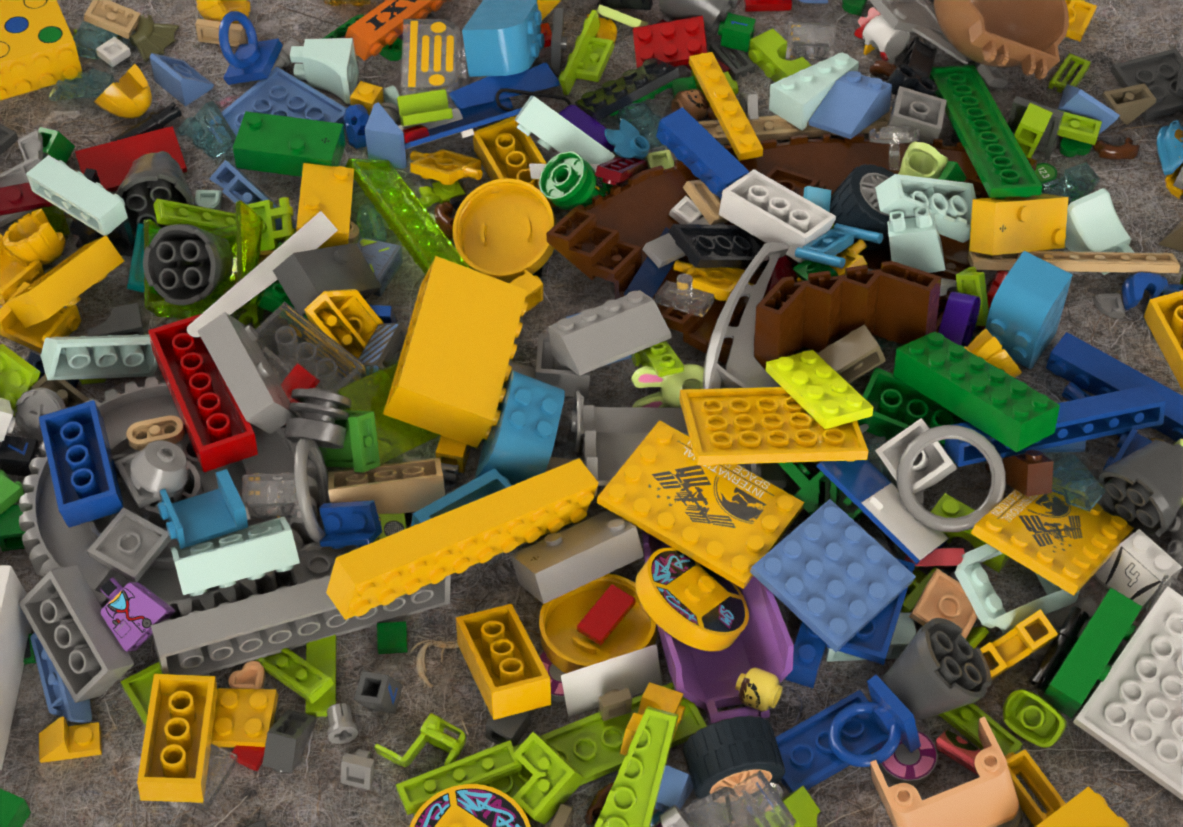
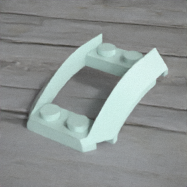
[954,544,1080,633]

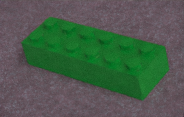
[893,331,1060,452]

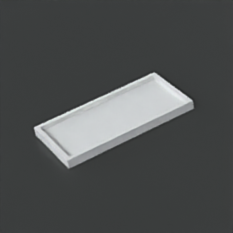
[0,565,32,770]

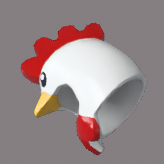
[854,7,910,64]

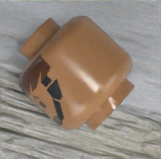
[671,89,709,121]

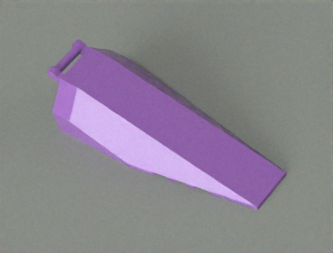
[642,530,794,725]

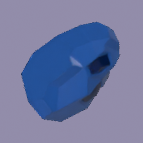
[343,104,369,148]

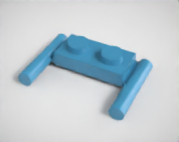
[795,223,883,268]

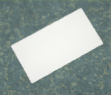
[561,644,663,717]

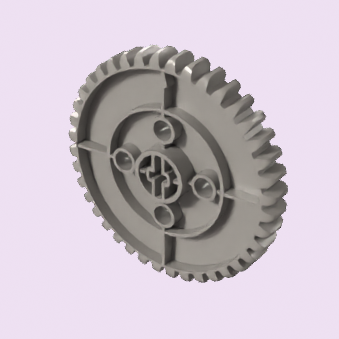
[19,376,320,619]

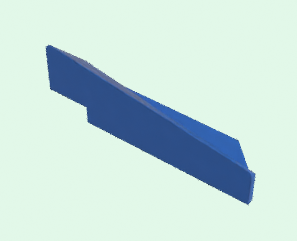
[449,62,560,109]

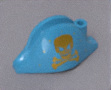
[1156,120,1183,175]

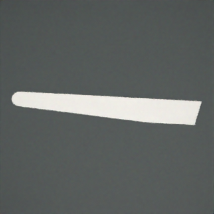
[187,211,338,337]

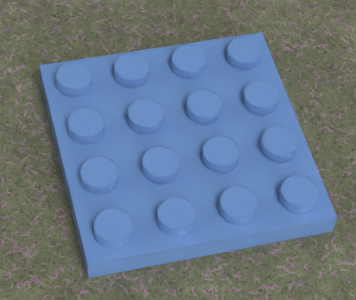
[210,67,347,143]
[750,499,916,652]

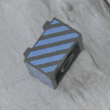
[354,322,407,400]

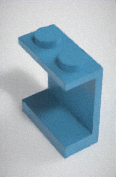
[157,469,248,549]

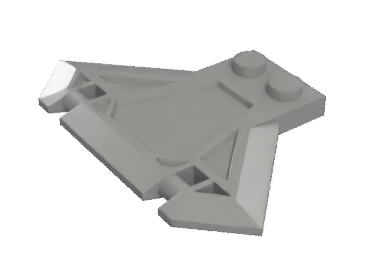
[869,0,968,65]

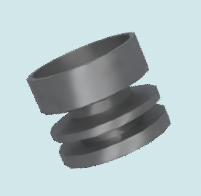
[284,388,351,449]

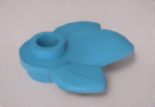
[604,119,650,159]

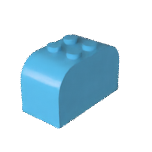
[462,0,545,77]
[985,251,1073,369]
[475,370,565,486]

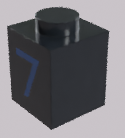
[0,435,42,476]

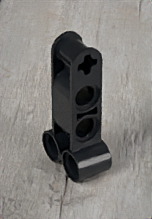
[886,37,937,96]

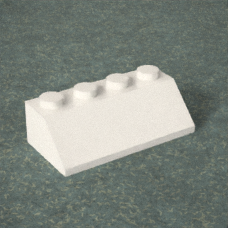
[719,170,836,263]

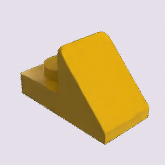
[39,716,102,763]

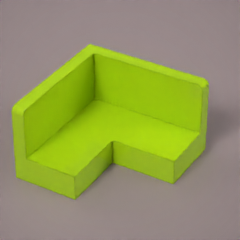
[512,732,586,825]

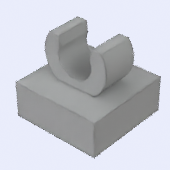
[340,749,375,790]

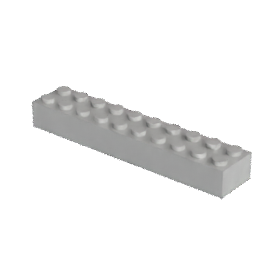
[151,575,451,676]

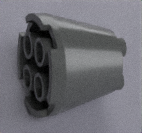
[658,0,742,35]
[116,151,194,233]
[143,224,233,305]
[1095,439,1183,538]
[883,618,991,720]

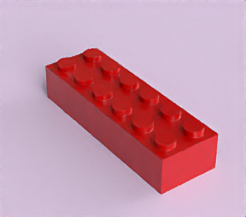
[148,314,258,472]

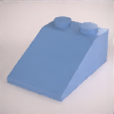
[809,71,892,139]

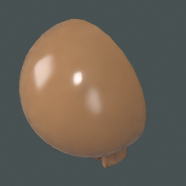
[934,0,1069,80]

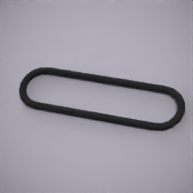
[495,88,572,112]

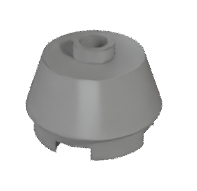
[130,440,188,499]

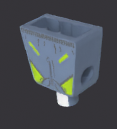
[357,238,403,297]

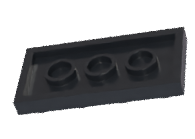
[575,58,680,121]
[668,224,769,268]

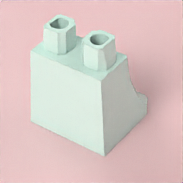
[290,38,359,104]
[1065,188,1135,275]
[887,206,946,273]

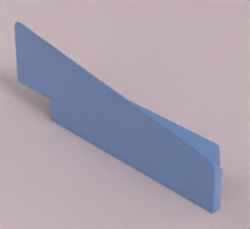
[209,160,297,231]
[30,632,92,723]

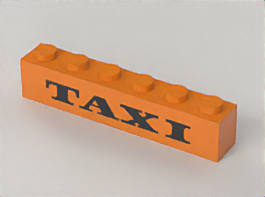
[345,0,451,61]

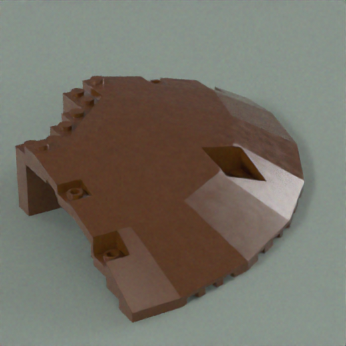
[546,134,1037,370]

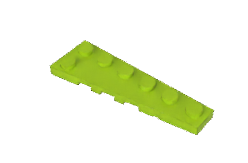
[594,706,678,827]

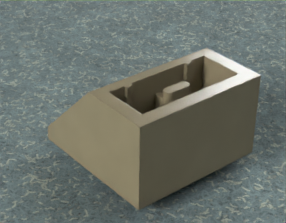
[818,324,887,383]

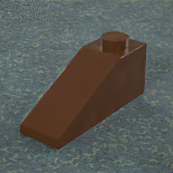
[985,450,1054,497]

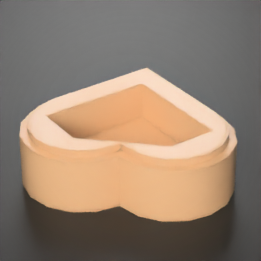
[228,661,265,689]

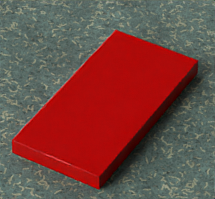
[75,126,187,192]

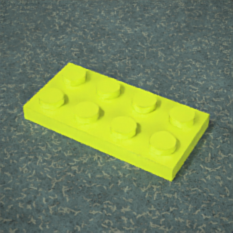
[765,350,874,429]

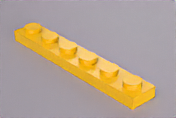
[689,52,763,161]

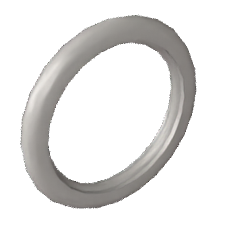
[897,425,1006,532]
[294,438,330,543]

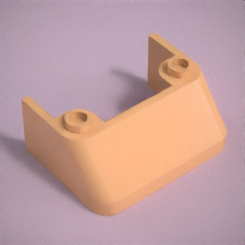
[870,716,1019,827]

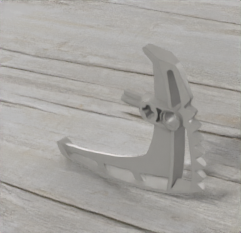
[703,242,869,435]

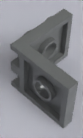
[1008,96,1064,160]

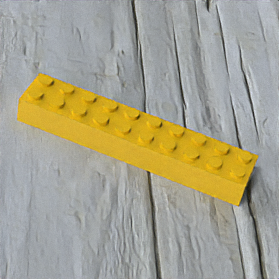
[326,458,599,620]

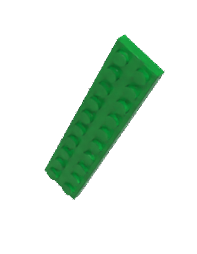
[929,65,1042,199]

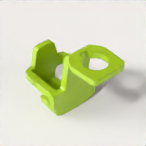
[374,713,466,767]

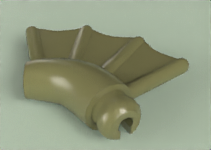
[129,14,179,62]

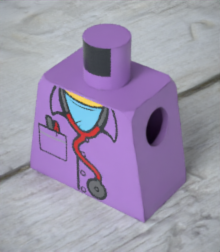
[100,578,175,652]

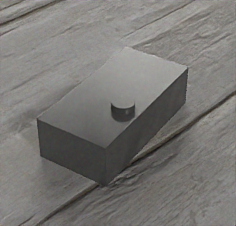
[273,243,382,316]

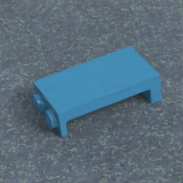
[411,468,511,527]

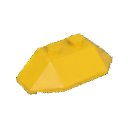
[304,289,384,385]

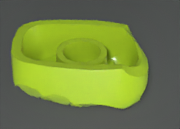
[1003,689,1067,748]

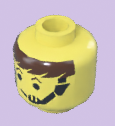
[735,667,782,712]

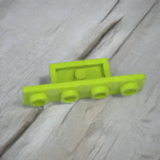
[559,10,615,96]
[631,341,684,388]

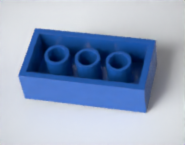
[38,400,124,528]

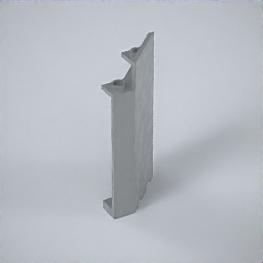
[582,405,786,488]

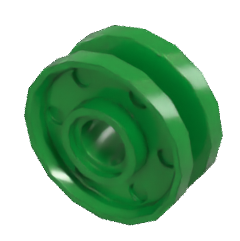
[539,151,597,210]

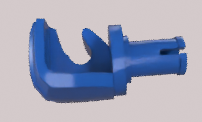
[1122,272,1183,311]

